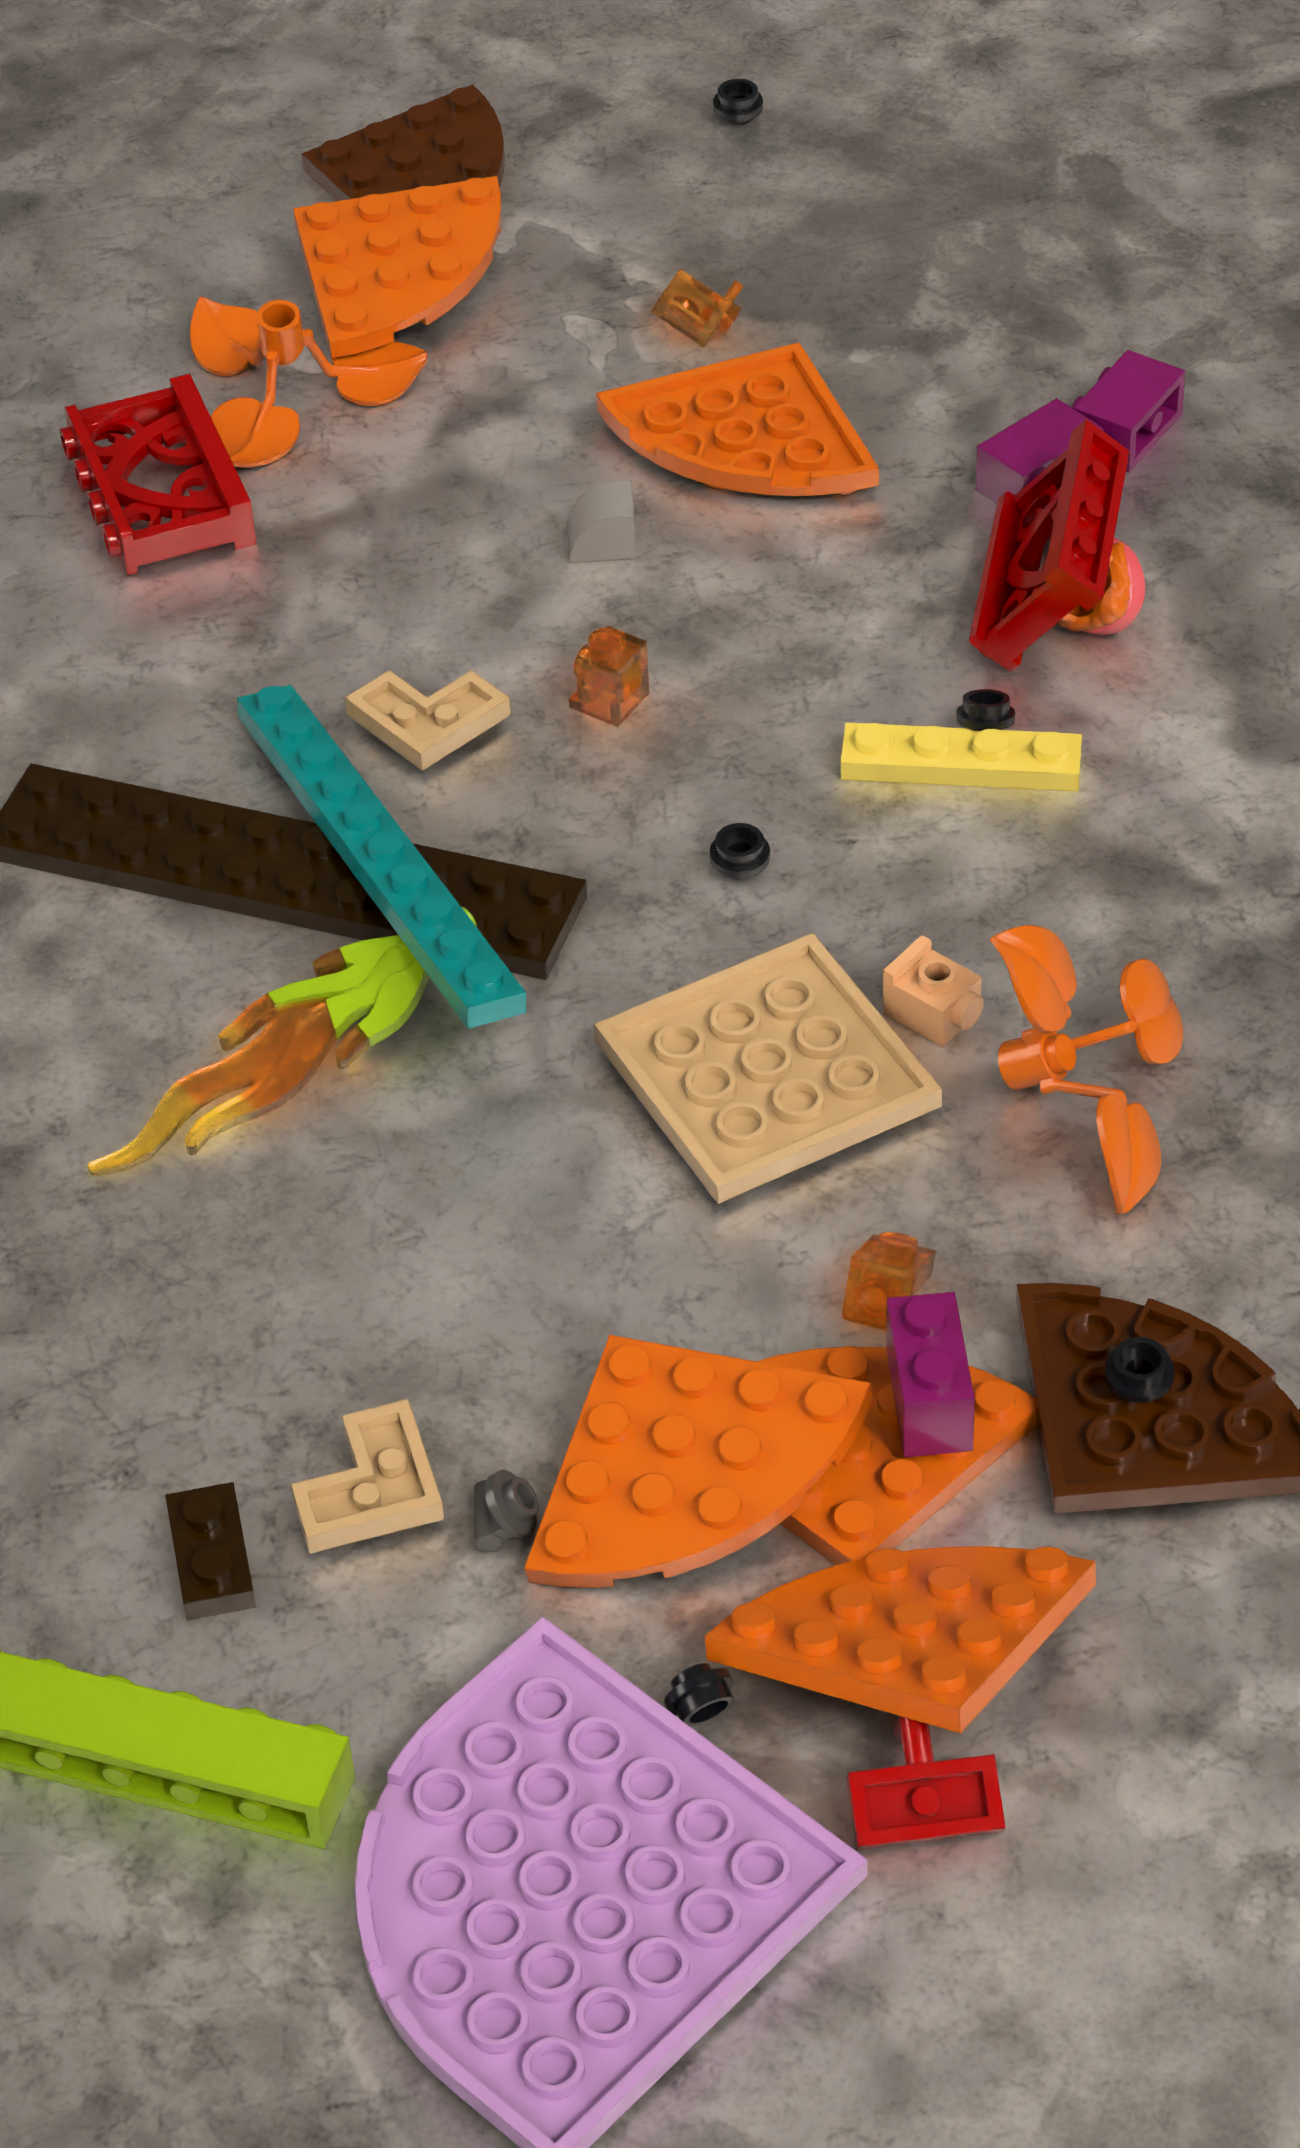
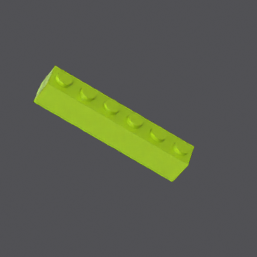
[0,1650,355,1850]

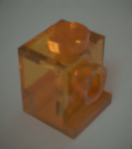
[569,625,649,727]

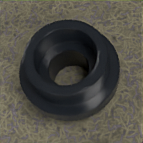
[713,79,763,124]
[956,689,1016,731]
[710,823,770,878]
[1105,1337,1175,1403]
[664,1663,735,1727]

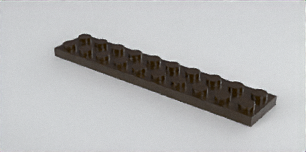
[0,763,587,980]

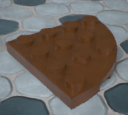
[301,84,505,201]
[1016,1283,1300,1514]

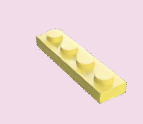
[841,722,1082,792]

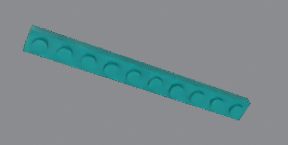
[237,685,527,1029]

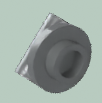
[474,1470,539,1552]

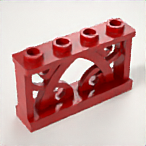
[59,373,257,576]
[969,419,1130,672]

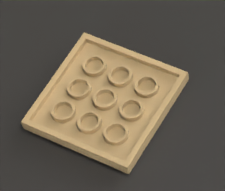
[594,933,942,1204]

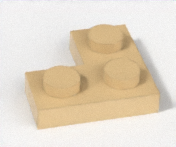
[345,670,511,771]
[291,1399,444,1554]

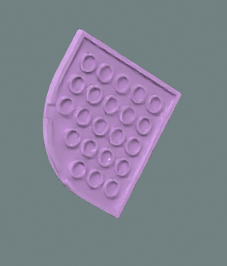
[355,1617,867,2148]

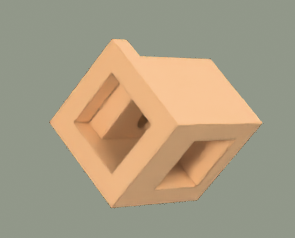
[883,935,984,1047]

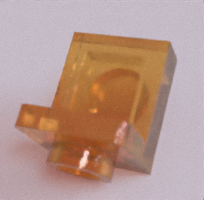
[651,269,744,347]
[842,1232,936,1331]

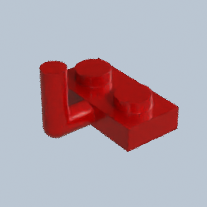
[846,1716,1006,1850]

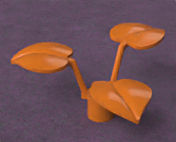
[190,296,428,468]
[989,925,1184,1215]

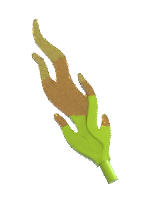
[87,907,477,1176]

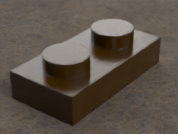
[165,1482,256,1621]

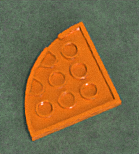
[293,176,502,359]
[596,342,879,496]
[524,1335,873,1588]
[756,1346,1038,1565]
[705,1546,1096,1734]

